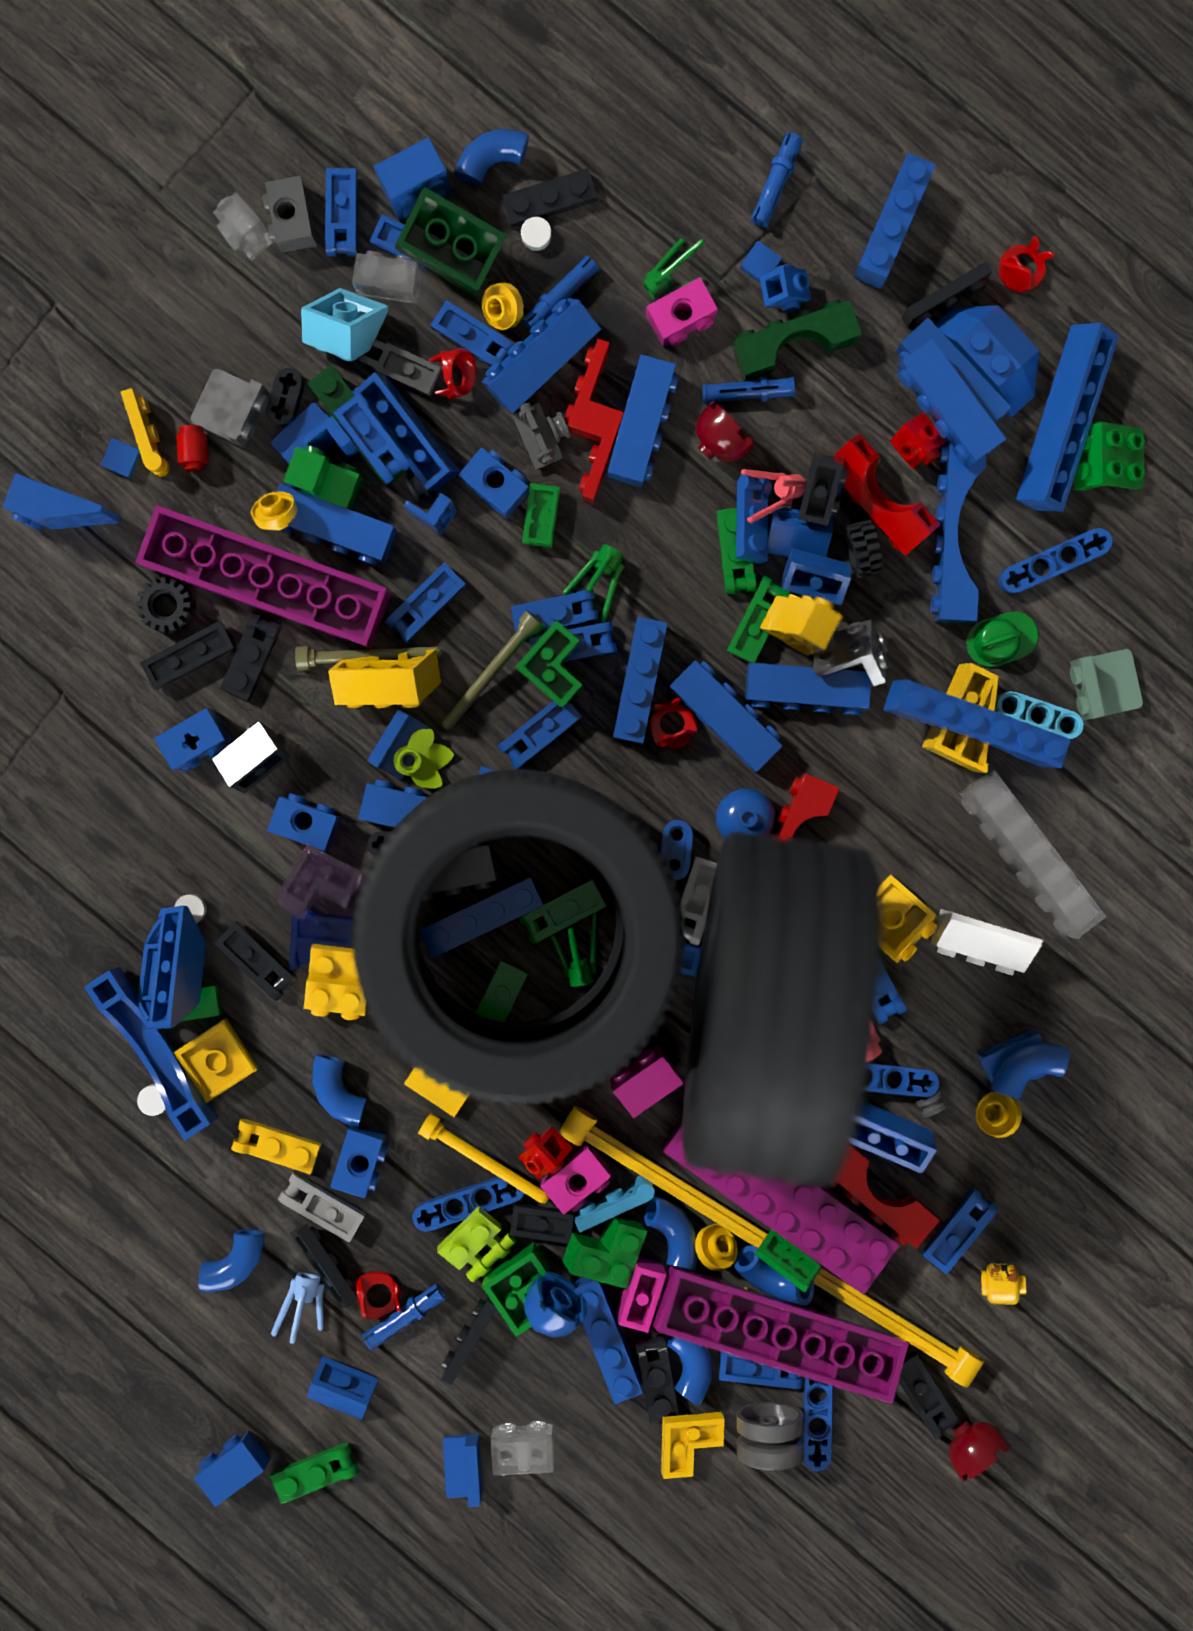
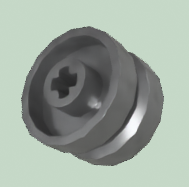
[736,1402,804,1470]

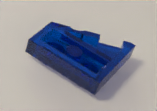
[289,911,354,970]

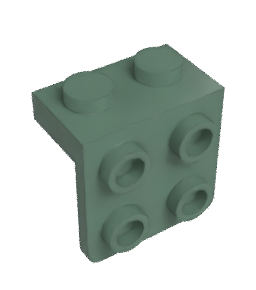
[1070,649,1143,721]

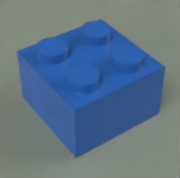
[374,137,452,222]

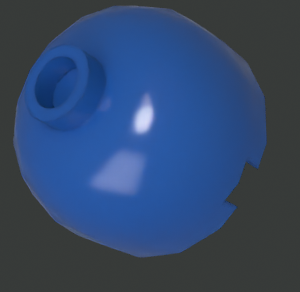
[715,788,776,840]
[524,1272,587,1338]

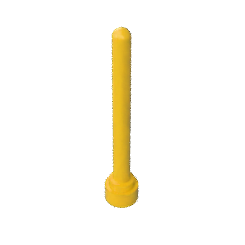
[418,1113,549,1204]

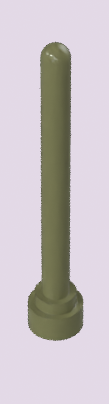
[442,610,545,730]
[295,646,442,671]

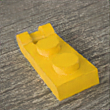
[120,388,170,476]
[231,1119,322,1175]

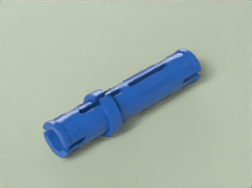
[750,132,804,228]
[522,255,599,329]
[702,377,795,404]
[362,1283,447,1351]

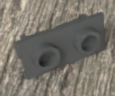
[512,403,563,470]

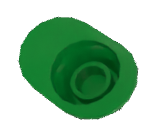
[966,611,1038,667]

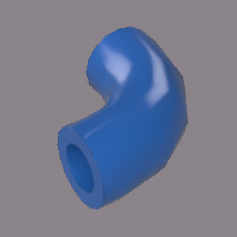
[453,129,529,186]
[991,1043,1070,1099]
[312,1054,367,1128]
[644,1196,698,1271]
[198,1229,264,1292]
[734,1246,815,1306]
[666,1335,712,1406]

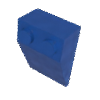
[2,473,121,531]

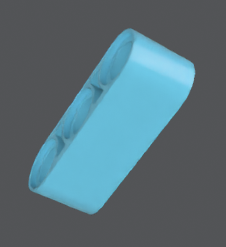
[995,691,1084,739]

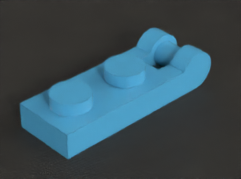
[574,1175,654,1232]

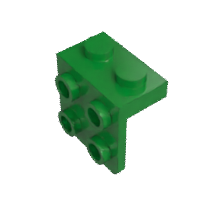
[1074,422,1145,491]

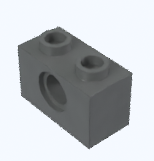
[262,175,317,253]

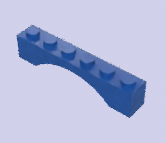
[930,438,986,624]
[883,680,1071,768]
[84,967,219,1141]

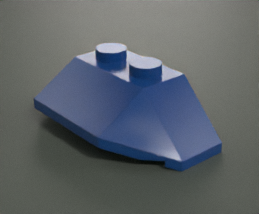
[935,305,1040,418]
[137,905,206,1029]

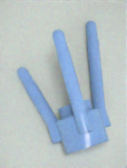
[271,1273,324,1344]

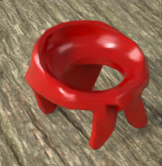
[998,236,1054,293]
[429,348,476,400]
[650,697,697,750]
[354,1271,402,1319]

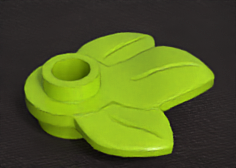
[393,729,454,789]

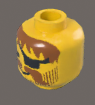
[981,1263,1026,1305]

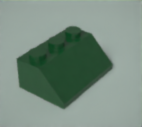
[395,187,507,296]

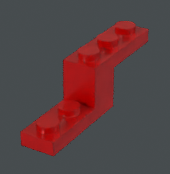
[564,339,624,505]

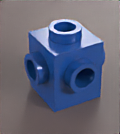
[760,264,811,313]

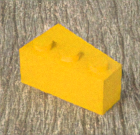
[760,594,842,656]
[328,649,441,708]
[922,663,999,773]

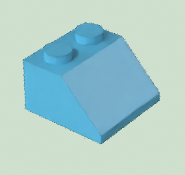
[301,288,388,361]

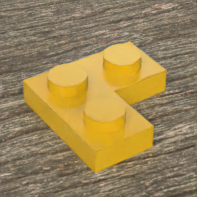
[661,1412,725,1479]

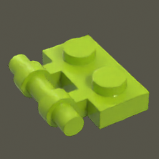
[437,1206,516,1282]

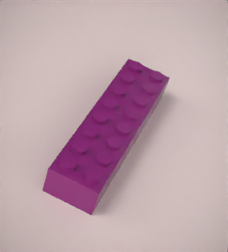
[135,505,392,649]
[663,1117,900,1295]
[653,1265,909,1404]

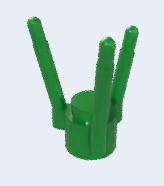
[642,238,705,301]
[563,544,624,623]
[550,912,598,987]

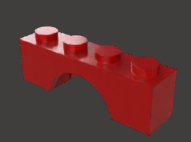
[834,433,941,556]
[771,773,839,841]
[831,1144,940,1249]

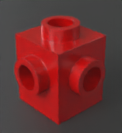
[889,412,947,469]
[518,1126,573,1179]

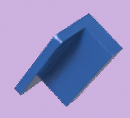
[271,403,330,464]
[303,416,361,461]
[404,493,457,536]
[768,507,833,557]
[367,709,431,780]
[307,1356,378,1420]
[443,1434,483,1507]

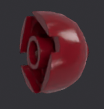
[696,401,756,462]
[948,1420,1011,1482]

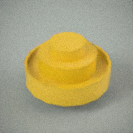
[482,282,524,330]
[251,491,298,530]
[976,1092,1022,1138]
[695,1224,738,1271]

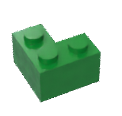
[283,445,364,511]
[516,620,584,710]
[562,1214,647,1289]
[482,1242,551,1337]

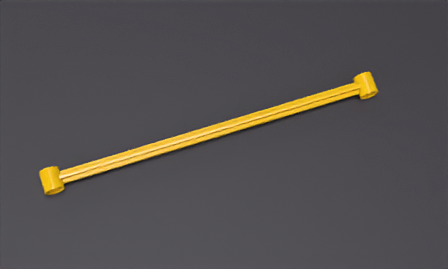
[558,1106,984,1388]

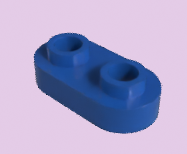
[660,820,693,881]

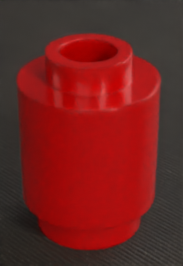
[176,425,209,472]

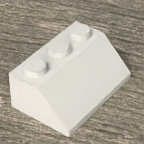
[930,909,1043,976]

